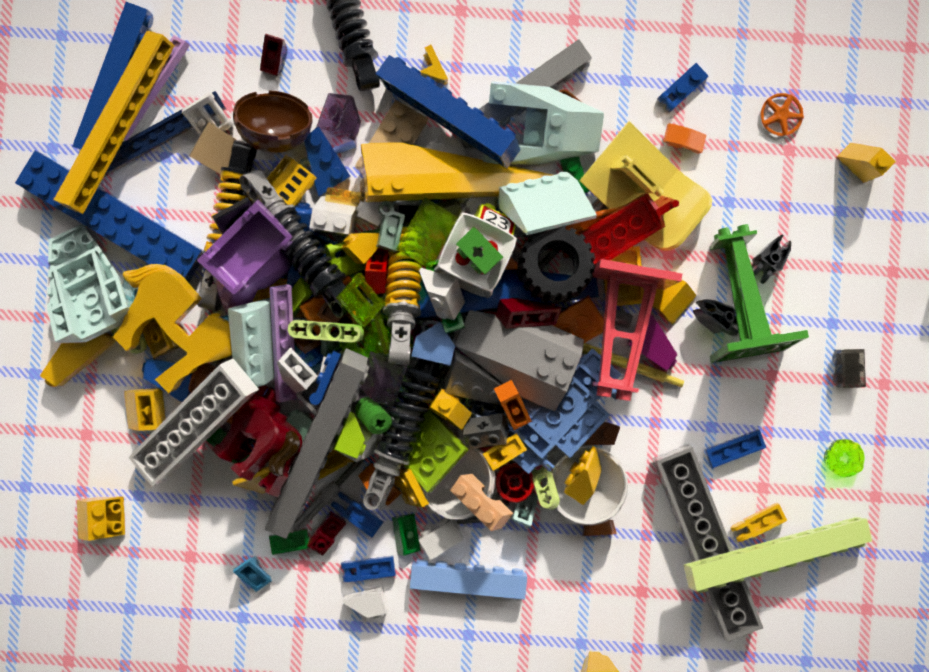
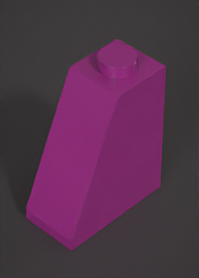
[626,314,678,371]

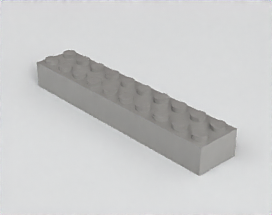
[264,348,369,538]
[652,444,764,642]

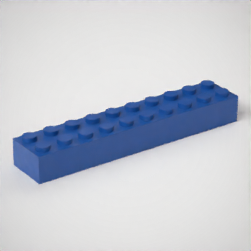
[15,150,203,283]

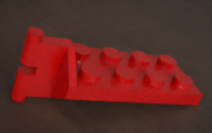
[577,193,679,264]

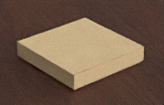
[189,123,236,175]

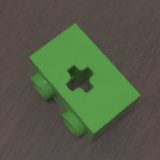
[456,227,503,275]

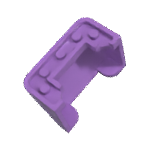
[197,200,292,295]

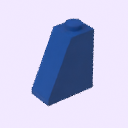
[142,358,192,402]

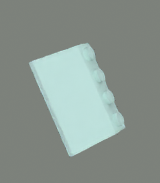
[499,172,596,235]
[228,298,275,387]

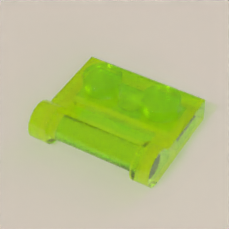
[336,273,386,327]

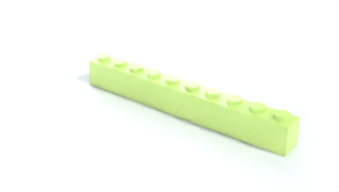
[683,517,872,593]

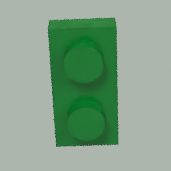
[560,156,589,193]
[269,528,310,555]

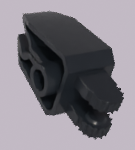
[752,234,792,284]
[693,299,738,336]

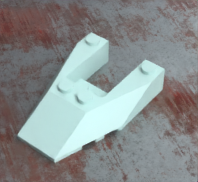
[483,81,604,165]

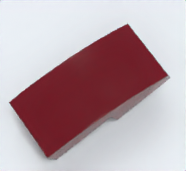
[307,511,346,556]

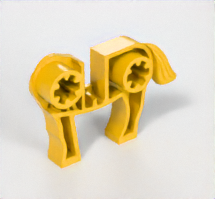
[113,264,232,393]

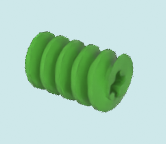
[355,397,392,434]

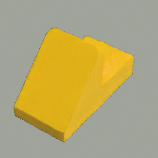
[420,44,448,85]
[483,433,527,471]

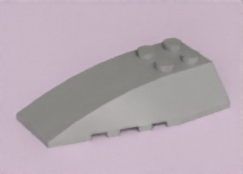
[455,310,584,411]

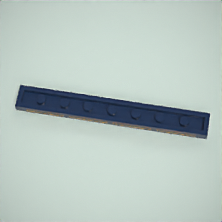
[104,90,226,177]

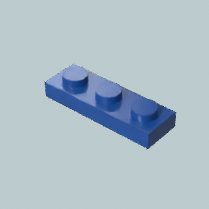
[704,429,767,468]

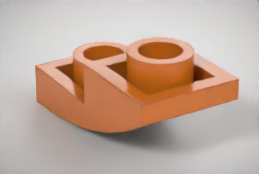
[663,123,707,154]

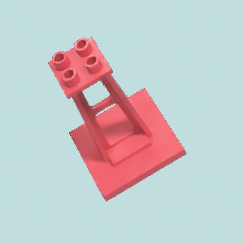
[592,259,683,401]

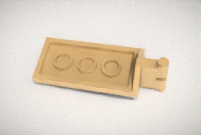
[355,99,429,198]

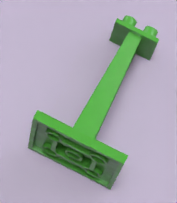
[709,224,809,364]

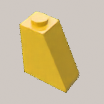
[837,143,896,183]

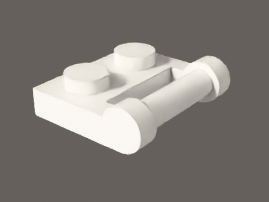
[182,91,234,135]

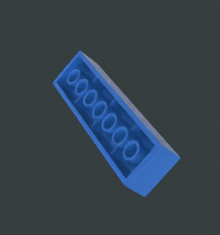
[375,55,520,169]

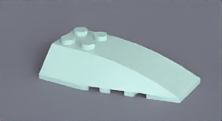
[47,224,129,343]

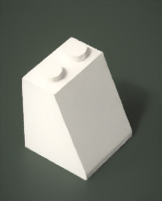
[309,195,360,238]

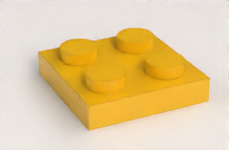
[394,468,429,508]

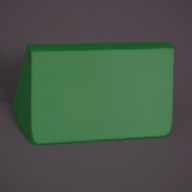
[392,513,421,556]

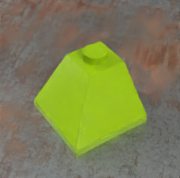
[333,412,366,458]

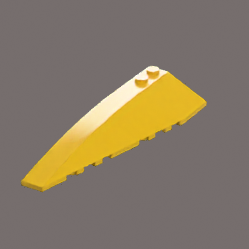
[361,143,553,202]

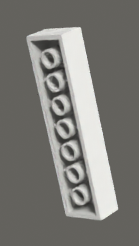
[128,359,259,487]

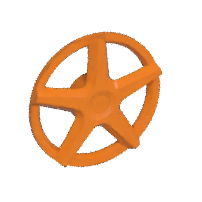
[760,93,804,136]

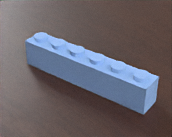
[410,559,527,600]

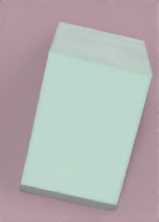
[511,493,538,528]

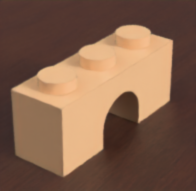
[450,474,513,531]

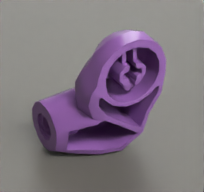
[216,249,291,315]

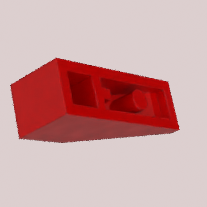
[365,248,389,294]

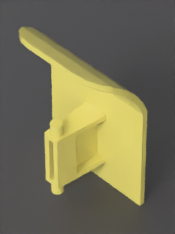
[579,121,712,251]

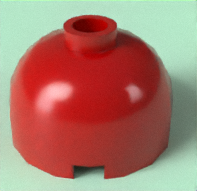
[496,463,534,502]

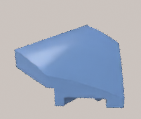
[412,322,455,365]

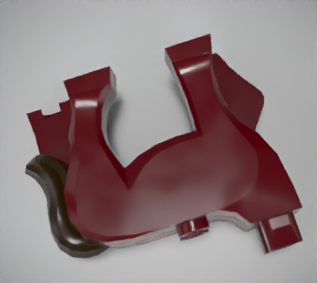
[211,385,303,498]

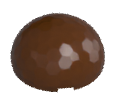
[233,90,313,153]

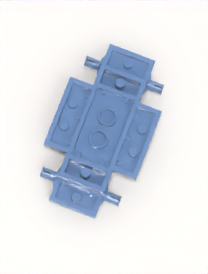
[507,348,621,474]

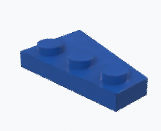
[304,127,351,197]

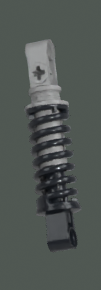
[325,0,380,92]
[239,170,358,318]
[363,358,441,510]

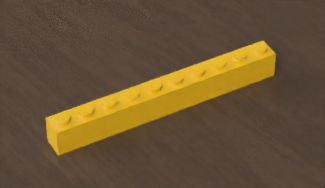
[54,31,175,214]

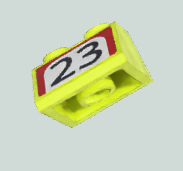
[474,203,516,235]

